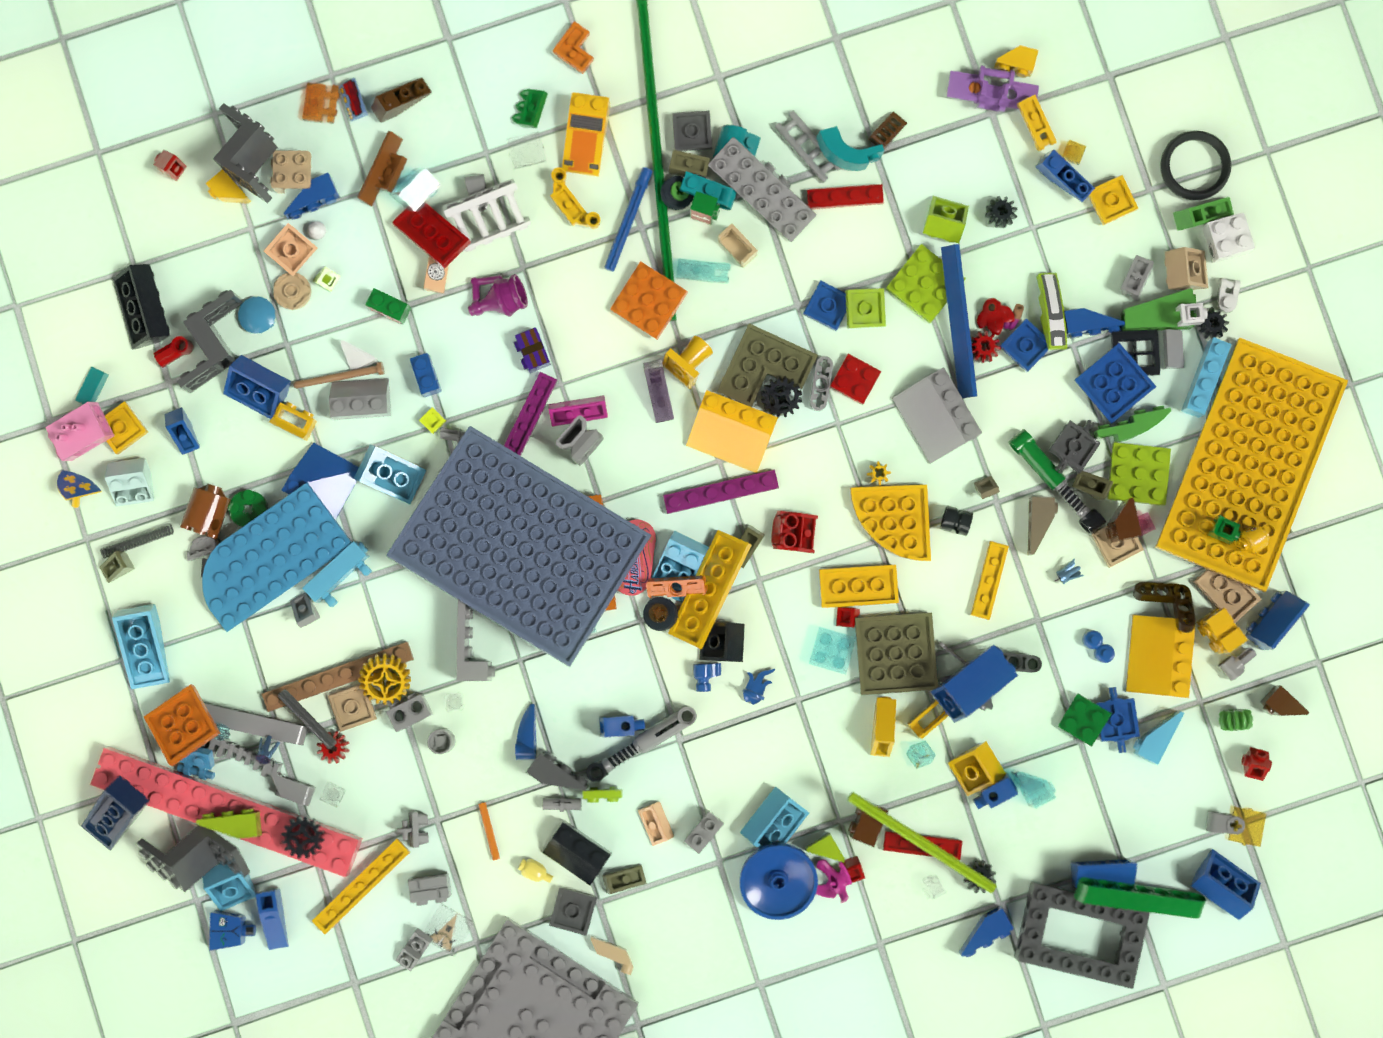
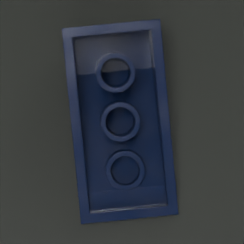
[81,775,149,851]

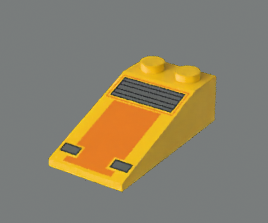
[562,92,610,177]

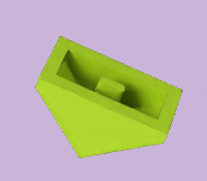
[805,833,845,862]

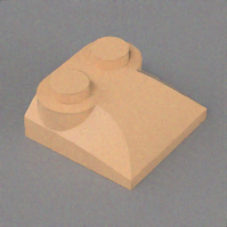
[264,223,318,276]

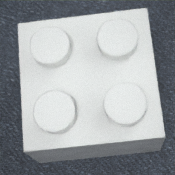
[1202,212,1256,263]

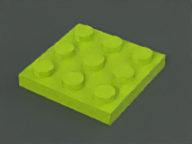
[886,244,966,324]
[1107,442,1171,506]

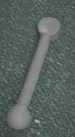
[938,641,969,665]

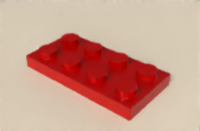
[392,196,471,269]

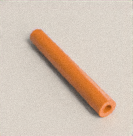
[478,802,500,861]

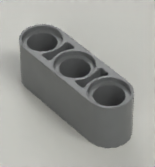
[1003,652,1042,673]

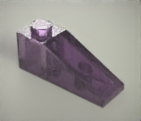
[643,359,674,423]

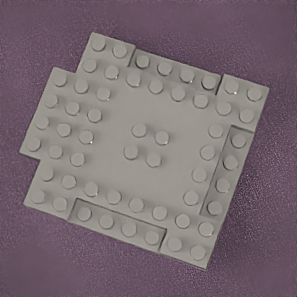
[432,917,639,1038]

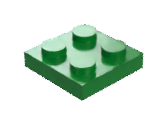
[1058,693,1112,747]

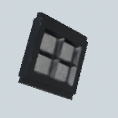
[1111,330,1161,376]

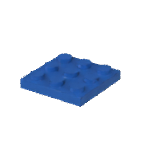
[1074,343,1157,424]

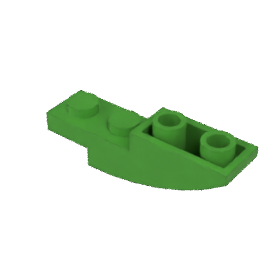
[1093,406,1171,443]

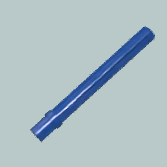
[604,167,653,272]

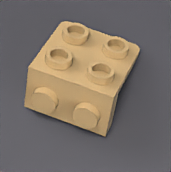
[270,151,312,194]

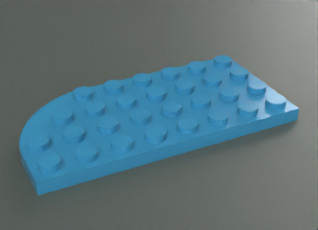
[202,482,352,632]

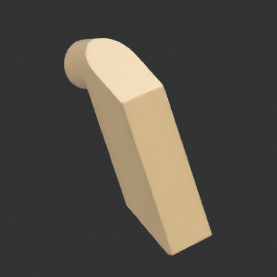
[590,936,634,975]

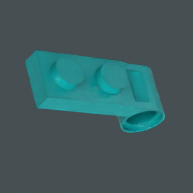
[679,171,737,210]

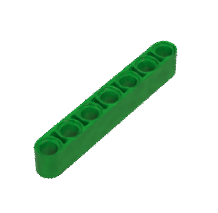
[1074,877,1206,919]

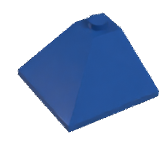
[281,442,359,519]

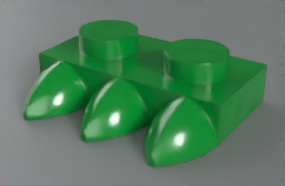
[512,89,548,129]

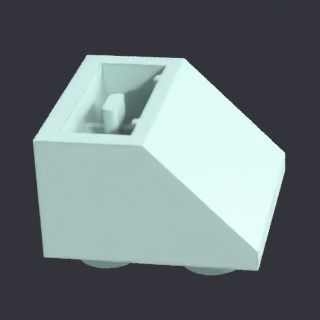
[104,458,154,507]

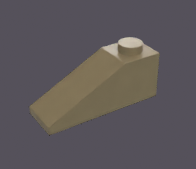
[1027,497,1058,556]

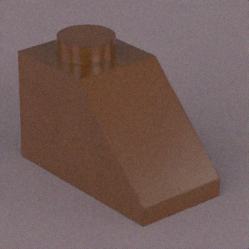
[1260,685,1310,716]

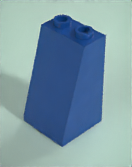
[930,644,1018,723]

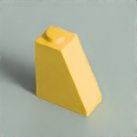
[870,696,896,757]

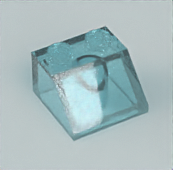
[389,168,441,211]
[1010,770,1056,809]

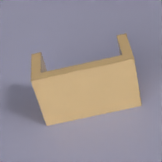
[718,223,758,268]

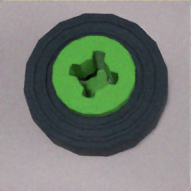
[660,176,694,210]

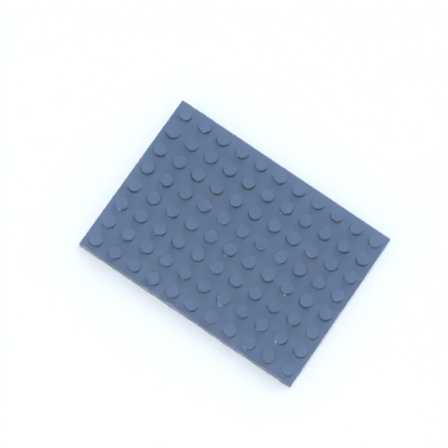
[386,426,651,668]

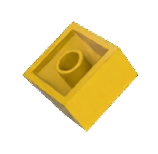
[948,741,1007,796]

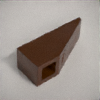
[371,77,432,123]

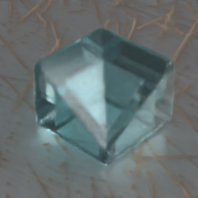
[906,740,936,769]

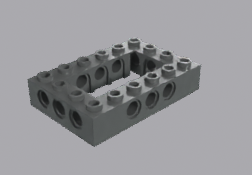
[1014,881,1150,989]

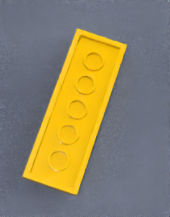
[668,530,752,650]

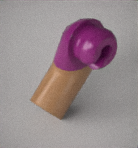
[1003,304,1024,330]

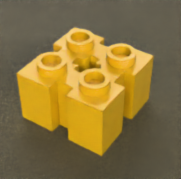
[1196,608,1248,654]

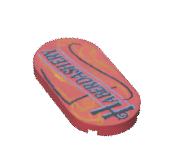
[618,519,656,596]

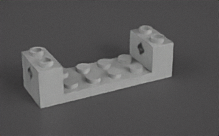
[456,600,495,681]

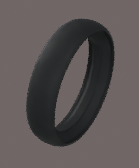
[1160,131,1232,200]

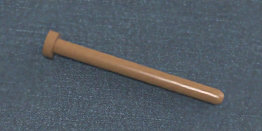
[293,361,385,389]

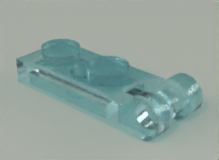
[676,258,731,284]

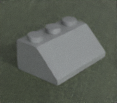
[329,378,391,420]

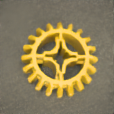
[358,653,411,705]

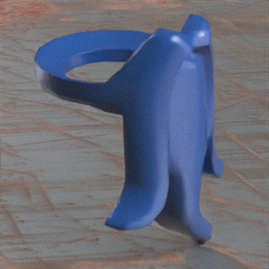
[742,668,775,705]

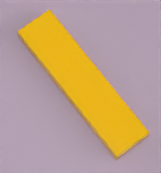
[970,541,1009,620]

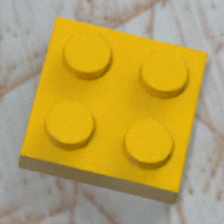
[1089,175,1139,226]
[105,401,148,455]

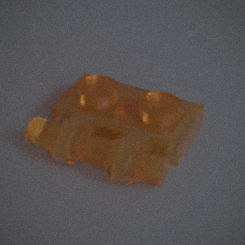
[302,82,340,124]

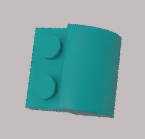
[711,125,761,161]

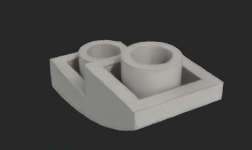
[395,928,433,972]

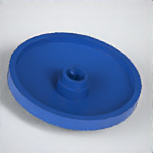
[739,843,818,920]

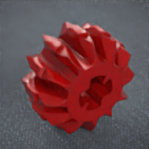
[971,331,1001,363]
[316,731,350,764]

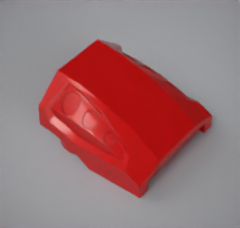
[771,511,818,554]

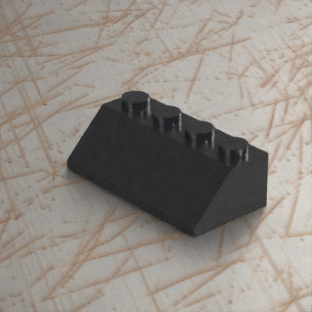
[112,264,170,350]

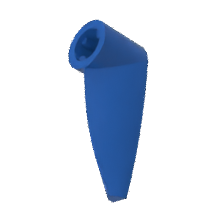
[515,704,537,760]

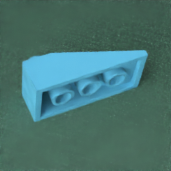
[112,604,170,689]

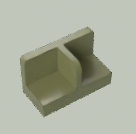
[669,150,710,179]

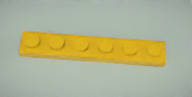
[312,838,411,935]

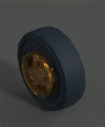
[643,597,678,631]

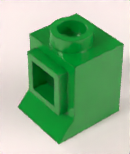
[1208,515,1241,544]

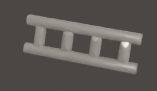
[774,110,841,183]

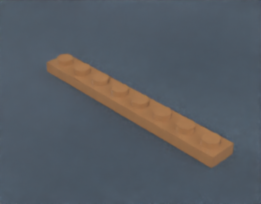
[262,642,414,712]

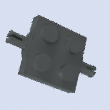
[1048,420,1101,473]

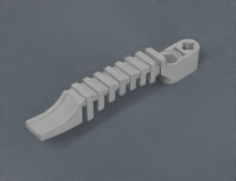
[201,735,316,806]

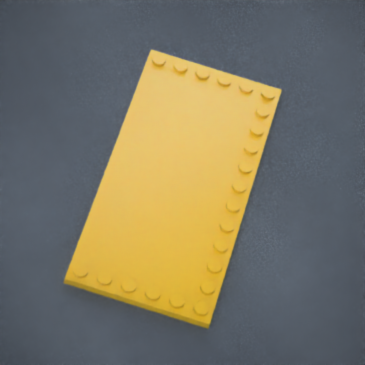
[1155,337,1348,592]

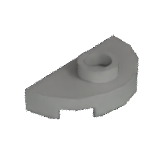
[187,536,219,561]

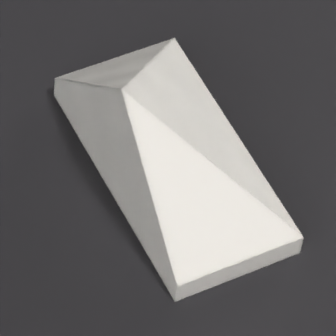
[340,340,379,370]

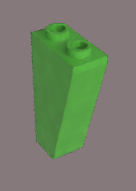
[1121,288,1197,331]

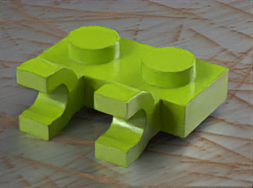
[583,786,623,803]

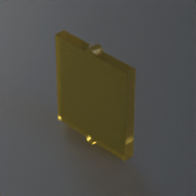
[1228,807,1267,847]

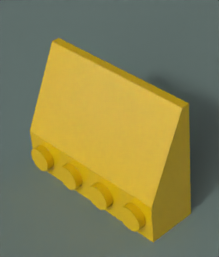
[686,390,778,473]
[1126,615,1196,698]

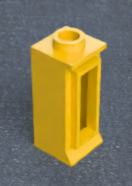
[907,700,948,739]

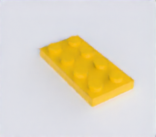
[819,565,899,608]

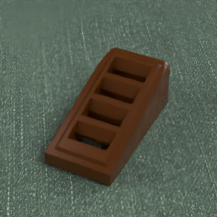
[869,111,908,150]

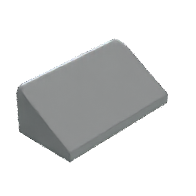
[1163,329,1184,369]

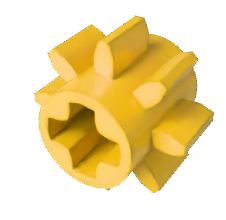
[867,461,891,486]

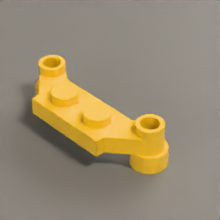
[550,167,601,229]

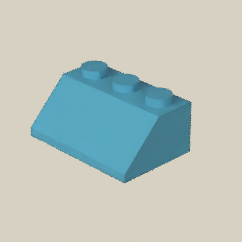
[740,786,809,848]

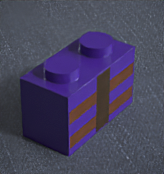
[513,327,551,373]

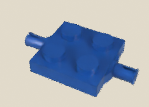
[1096,687,1140,753]

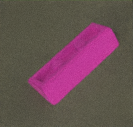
[548,395,608,427]

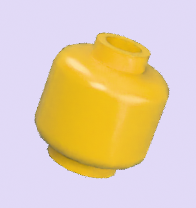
[1238,525,1270,554]

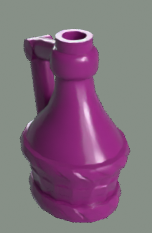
[468,274,528,317]

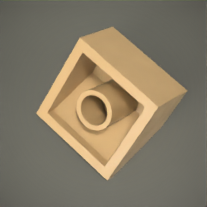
[1164,247,1208,291]

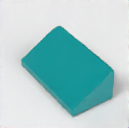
[75,366,109,404]

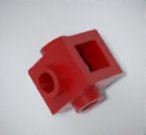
[1241,747,1272,781]

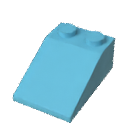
[354,444,426,504]

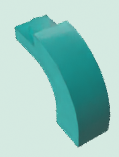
[816,126,884,171]

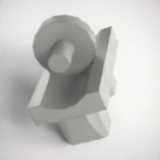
[397,811,429,848]

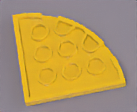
[850,485,931,561]

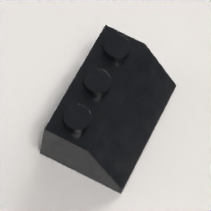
[542,820,612,886]

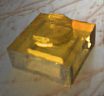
[1062,139,1086,165]

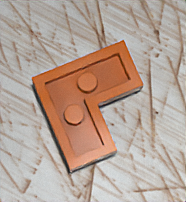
[552,21,594,74]

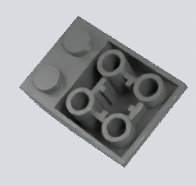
[526,751,589,791]

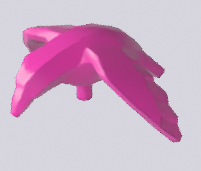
[816,859,852,903]

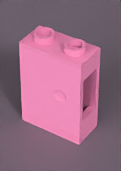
[45,402,114,461]

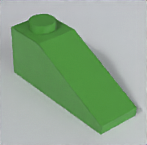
[1173,196,1234,231]

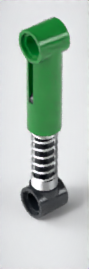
[1008,429,1106,535]

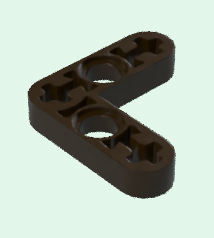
[1133,582,1196,633]

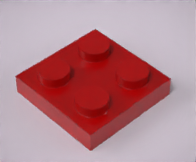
[830,353,882,405]

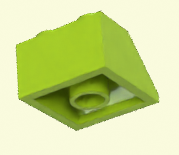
[923,196,969,244]

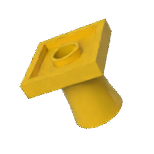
[662,335,713,389]

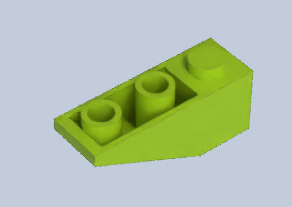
[196,809,262,839]

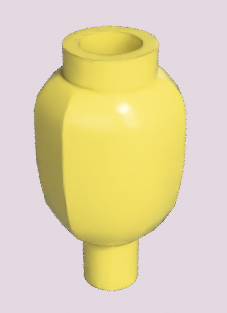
[518,859,553,883]

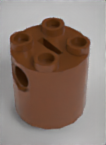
[180,483,231,539]

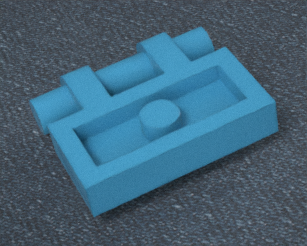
[177,747,215,780]

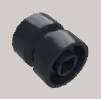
[940,505,973,536]

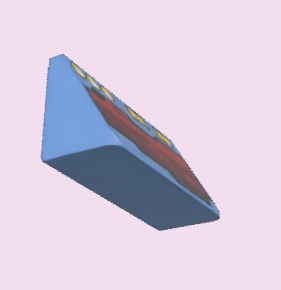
[338,77,369,122]

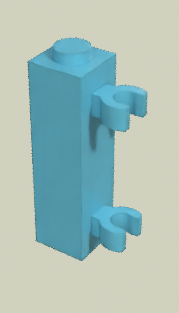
[302,541,372,607]

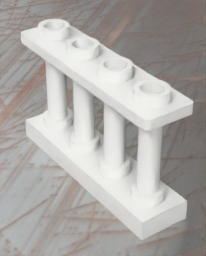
[443,178,532,252]

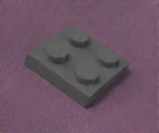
[672,110,712,152]
[549,887,597,936]

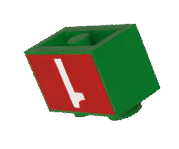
[690,191,720,225]
[365,288,411,325]

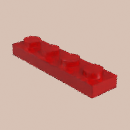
[807,184,884,210]

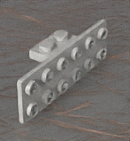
[708,137,816,242]

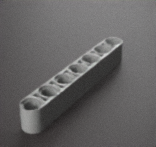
[204,702,308,746]

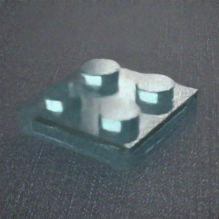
[809,627,856,675]

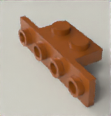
[357,131,408,207]

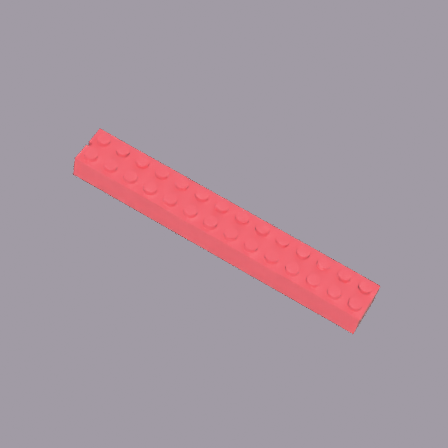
[90,747,363,877]

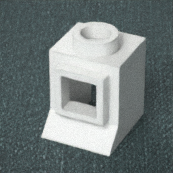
[1176,303,1207,327]

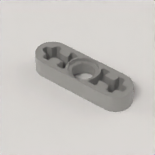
[810,356,833,412]

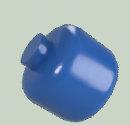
[1082,630,1103,650]
[1094,644,1115,663]

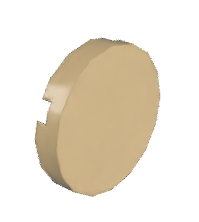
[273,273,312,310]

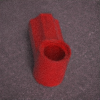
[153,336,194,368]

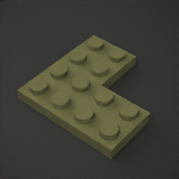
[717,323,818,407]

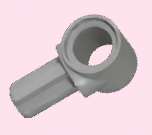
[1218,647,1257,681]

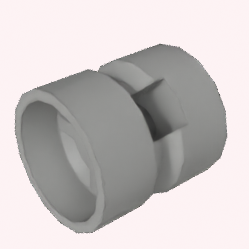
[427,728,456,755]

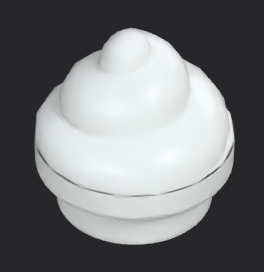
[307,221,327,240]

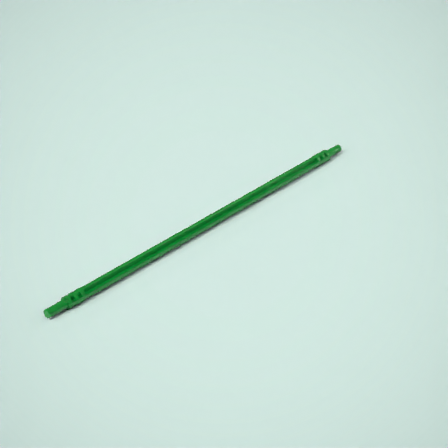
[636,0,677,321]

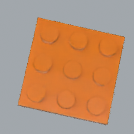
[610,261,688,340]
[144,684,220,766]

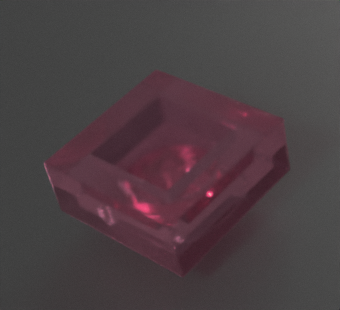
[1138,512,1156,537]

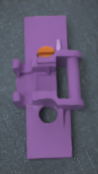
[946,65,1039,112]

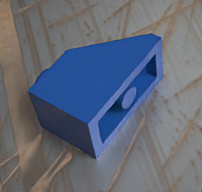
[164,407,200,455]

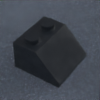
[699,622,745,662]

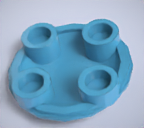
[238,296,276,334]

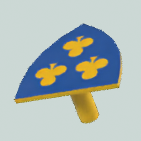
[57,470,102,508]

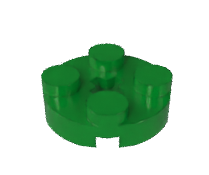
[228,490,268,527]

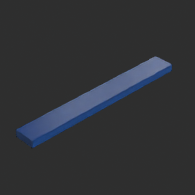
[941,244,978,399]

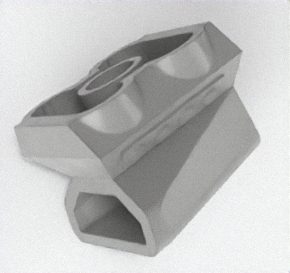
[556,415,604,466]

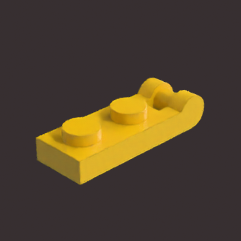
[1017,95,1057,152]

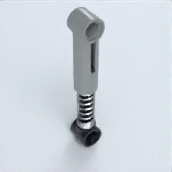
[586,706,697,782]

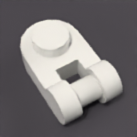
[1217,278,1241,314]

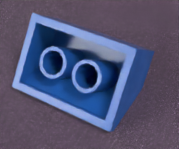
[223,355,291,419]
[1245,591,1310,650]
[1191,849,1261,921]
[1070,859,1137,888]

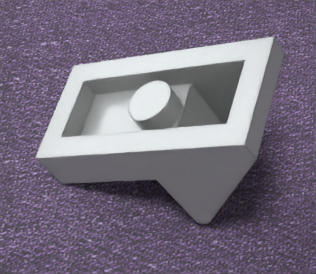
[290,592,320,628]

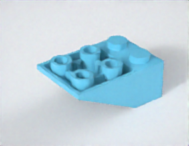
[652,531,709,603]

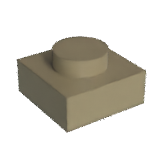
[974,476,1000,499]

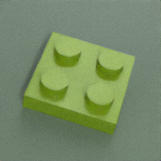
[845,288,886,329]

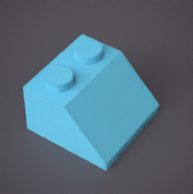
[203,864,257,911]

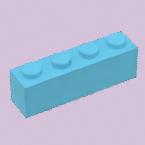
[1181,337,1232,418]

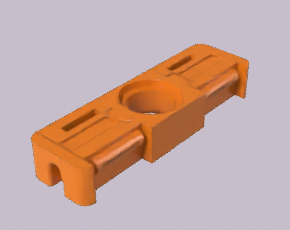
[646,576,707,598]

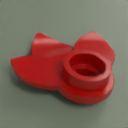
[977,298,1015,336]

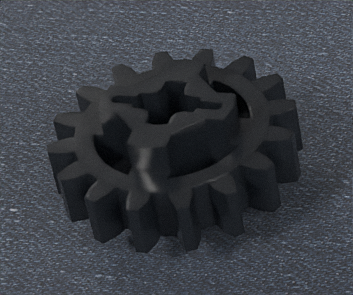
[761,376,802,418]
[281,815,325,859]

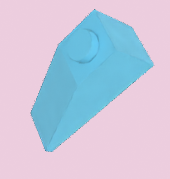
[1133,711,1185,765]

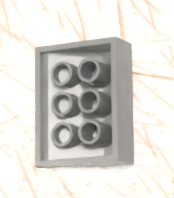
[892,367,982,464]

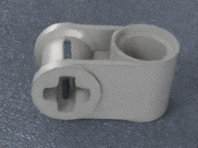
[465,174,488,212]
[1206,811,1245,835]

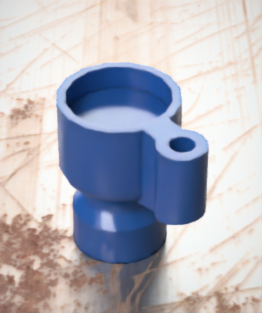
[693,663,721,692]

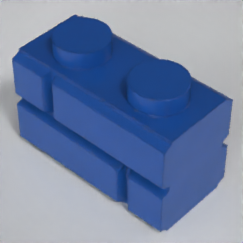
[409,353,442,398]

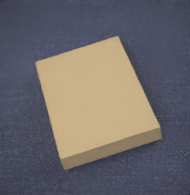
[1193,569,1262,623]

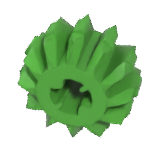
[1219,709,1253,731]

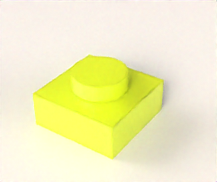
[419,407,446,434]

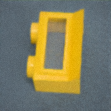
[269,402,317,441]

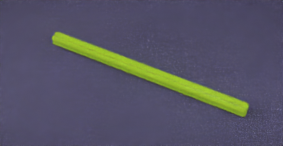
[847,792,997,893]

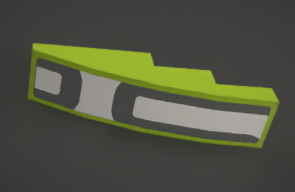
[1036,273,1068,350]

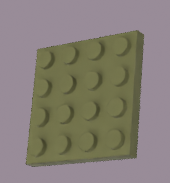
[855,613,938,695]

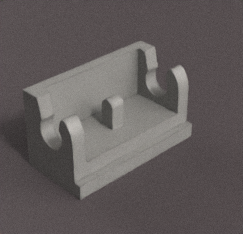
[1120,255,1154,301]

